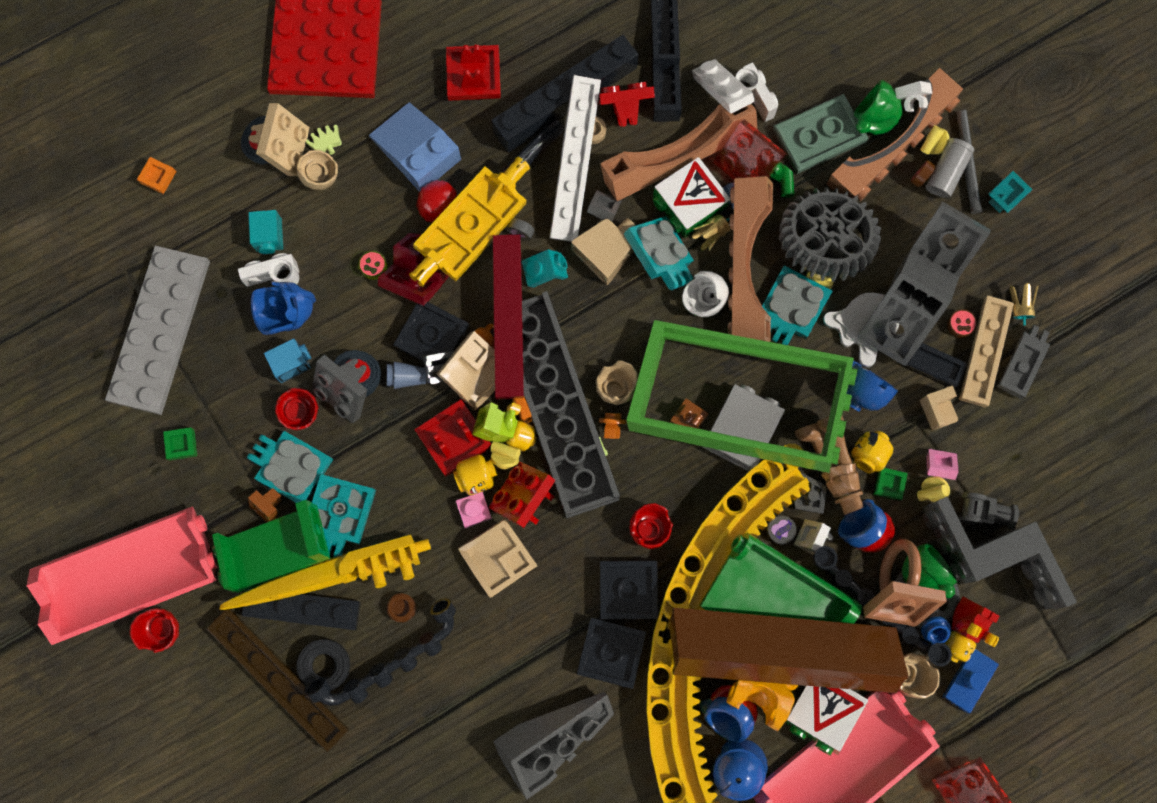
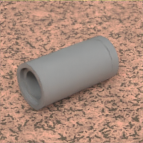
[926,138,975,199]

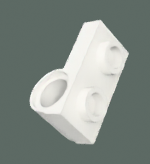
[735,63,778,122]
[238,253,299,287]

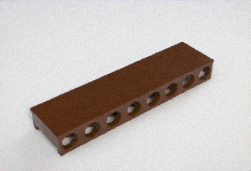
[667,607,909,693]

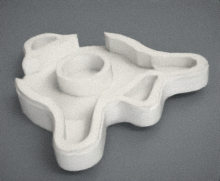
[823,293,899,367]

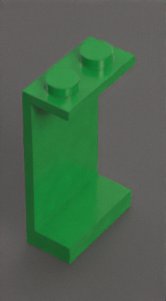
[212,500,330,593]

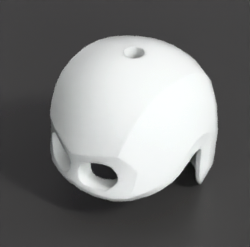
[682,271,729,317]

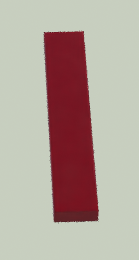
[493,234,524,399]

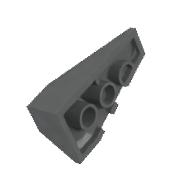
[493,692,614,799]

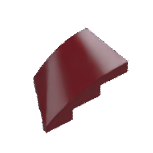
[378,233,449,306]

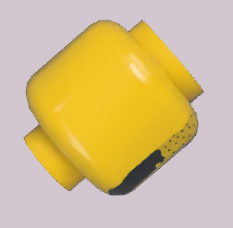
[851,431,893,473]

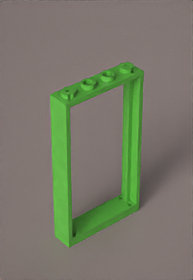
[627,320,858,473]

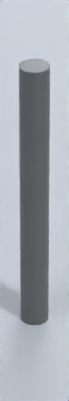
[956,110,982,214]

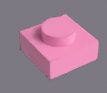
[926,449,958,480]
[456,492,492,528]

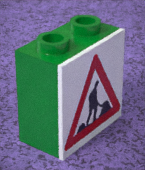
[653,157,731,238]
[787,686,868,756]

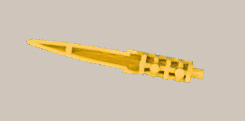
[220,535,431,610]

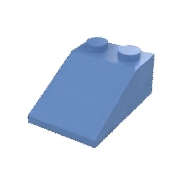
[369,102,461,192]

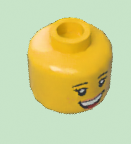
[453,455,497,496]

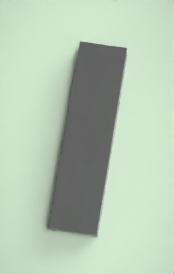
[522,291,620,518]

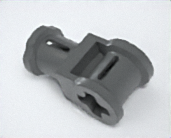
[958,492,1019,530]

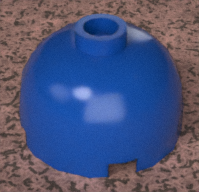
[847,360,898,412]

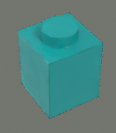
[249,210,283,254]

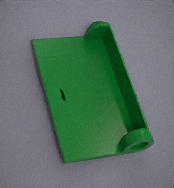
[699,532,862,624]

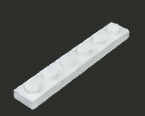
[549,75,601,242]

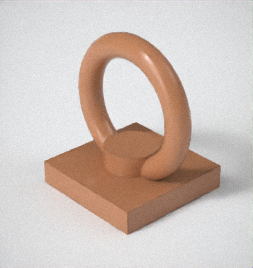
[863,539,947,627]

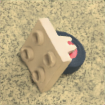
[241,103,310,176]

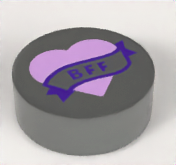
[506,218,535,241]
[767,516,796,545]

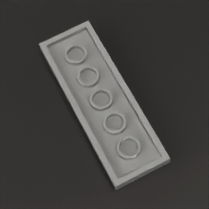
[105,246,210,415]

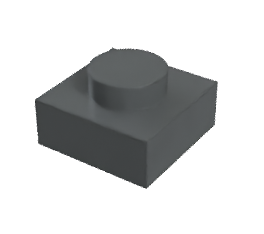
[587,190,621,222]

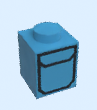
[264,339,312,383]

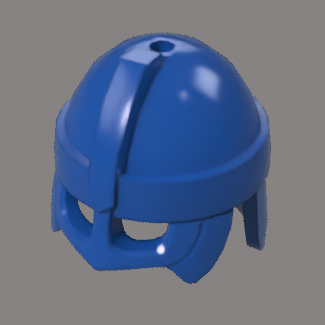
[251,282,316,335]
[712,739,768,801]

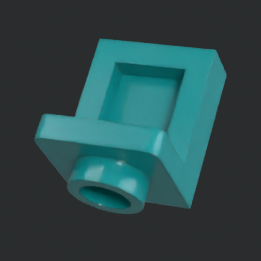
[989,171,1033,213]
[521,249,568,288]

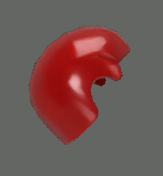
[416,180,458,223]
[275,388,319,430]
[630,503,673,549]
[130,608,179,653]

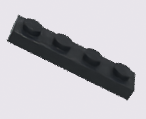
[242,588,361,631]

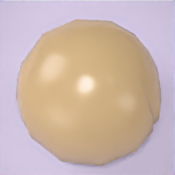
[297,150,338,190]
[596,360,638,405]
[899,653,940,699]

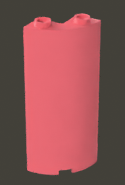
[27,506,219,645]
[753,690,940,803]

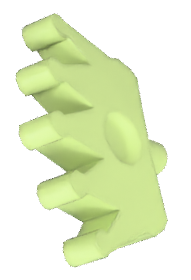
[306,125,341,155]

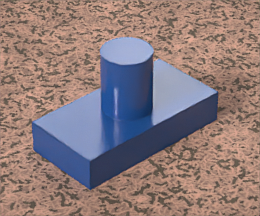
[942,649,999,713]

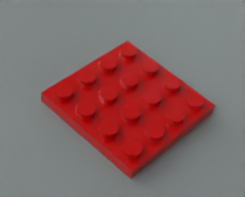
[267,0,382,98]

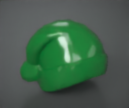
[854,80,903,135]
[902,544,957,598]

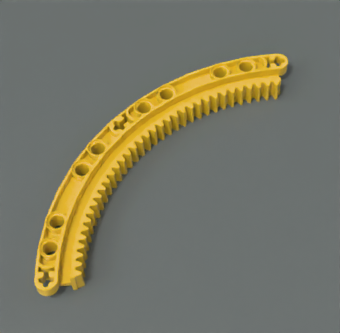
[646,443,810,803]

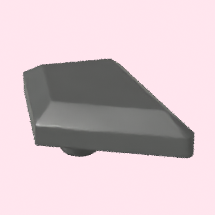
[793,472,827,514]

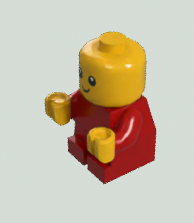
[944,596,1000,663]

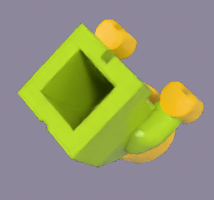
[472,402,536,451]

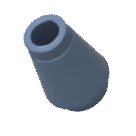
[387,362,426,389]

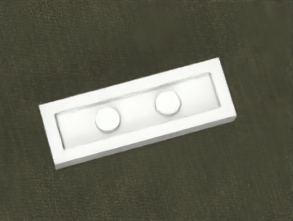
[692,59,754,113]

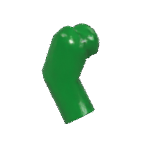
[766,161,794,198]

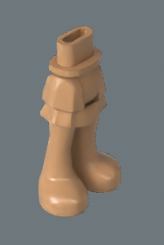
[794,415,864,515]

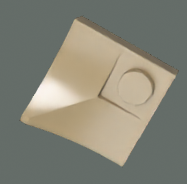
[437,331,495,410]
[458,518,537,598]

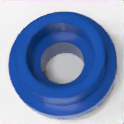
[921,617,951,643]

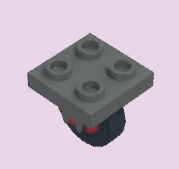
[312,350,381,423]

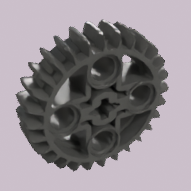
[779,187,881,282]

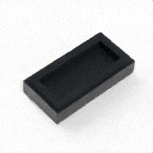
[904,343,968,390]

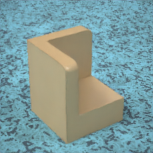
[919,386,958,431]

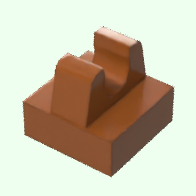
[670,399,708,429]
[248,488,282,523]

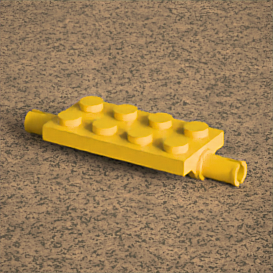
[409,157,530,286]

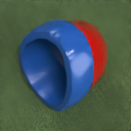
[838,499,895,552]
[699,685,758,744]

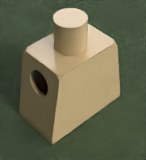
[571,218,635,285]

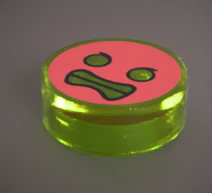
[359,251,387,280]

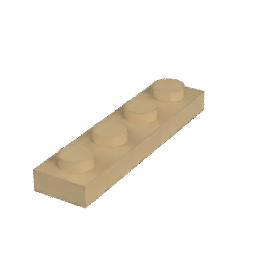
[959,295,1014,408]

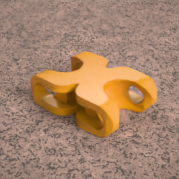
[726,680,798,732]

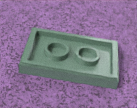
[772,94,869,174]

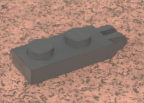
[997,325,1050,400]

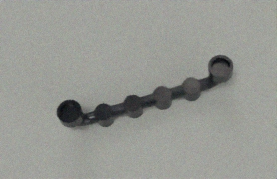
[812,546,952,666]
[304,598,456,706]

